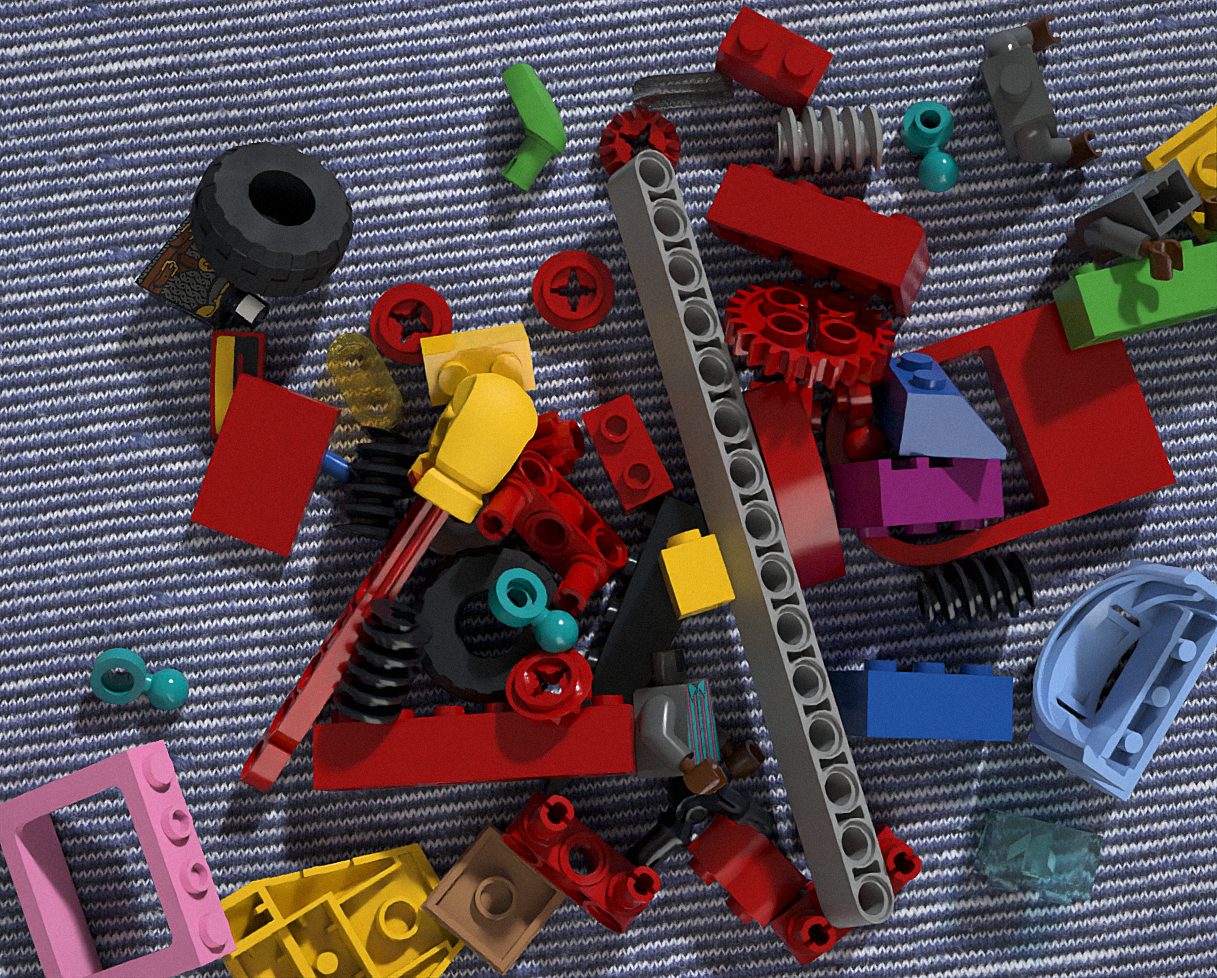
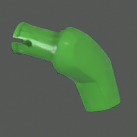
[500,63,567,193]

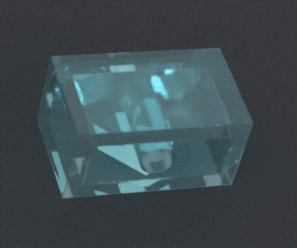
[973,807,1103,906]

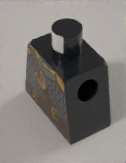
[135,214,271,331]

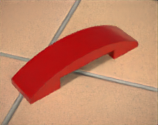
[742,379,846,589]

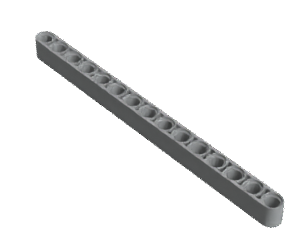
[607,149,894,928]

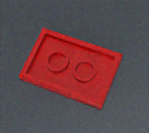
[190,373,342,557]

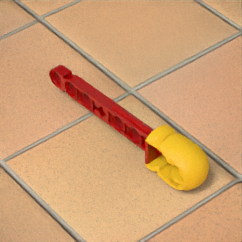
[239,373,538,793]

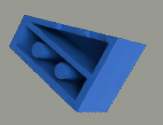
[826,660,1013,741]

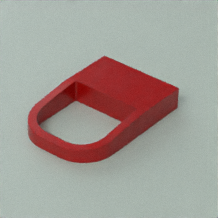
[822,302,1176,568]

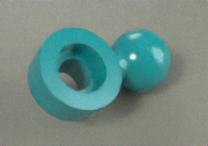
[900,101,959,193]
[488,568,579,653]
[90,648,189,711]

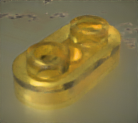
[326,333,405,430]

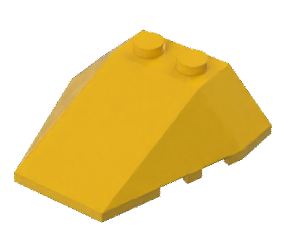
[220,843,464,978]

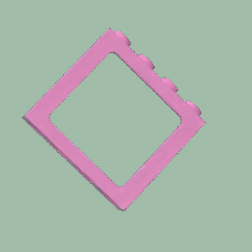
[0,739,237,978]

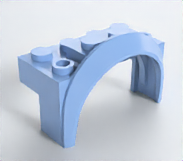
[1026,559,1217,802]

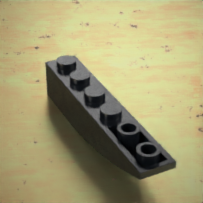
[545,495,710,796]

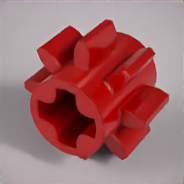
[522,410,585,476]

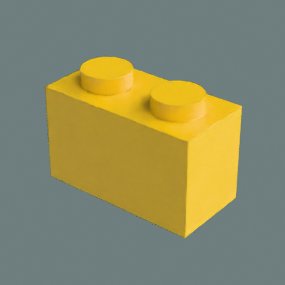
[420,322,536,407]
[658,529,735,620]

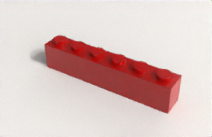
[313,695,637,792]

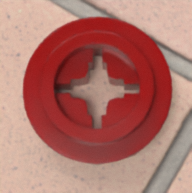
[599,106,681,176]
[532,250,615,333]
[370,283,453,366]
[506,649,594,727]

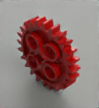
[722,278,896,389]

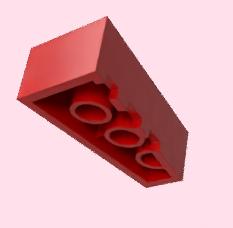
[706,163,930,319]

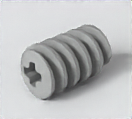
[774,106,883,173]

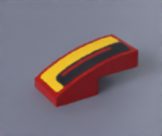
[210,331,268,441]

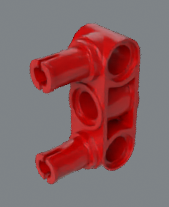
[476,450,628,616]
[501,792,661,934]
[768,824,922,966]

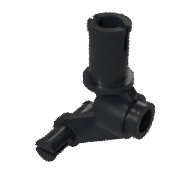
[626,776,774,870]

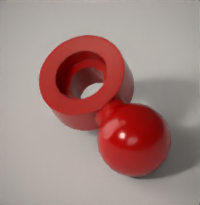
[832,379,885,462]

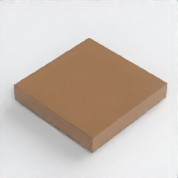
[420,822,566,976]

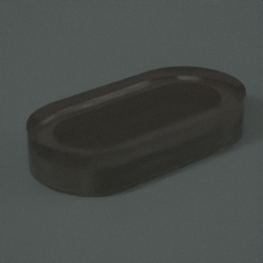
[631,71,734,111]

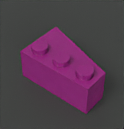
[832,457,1004,538]

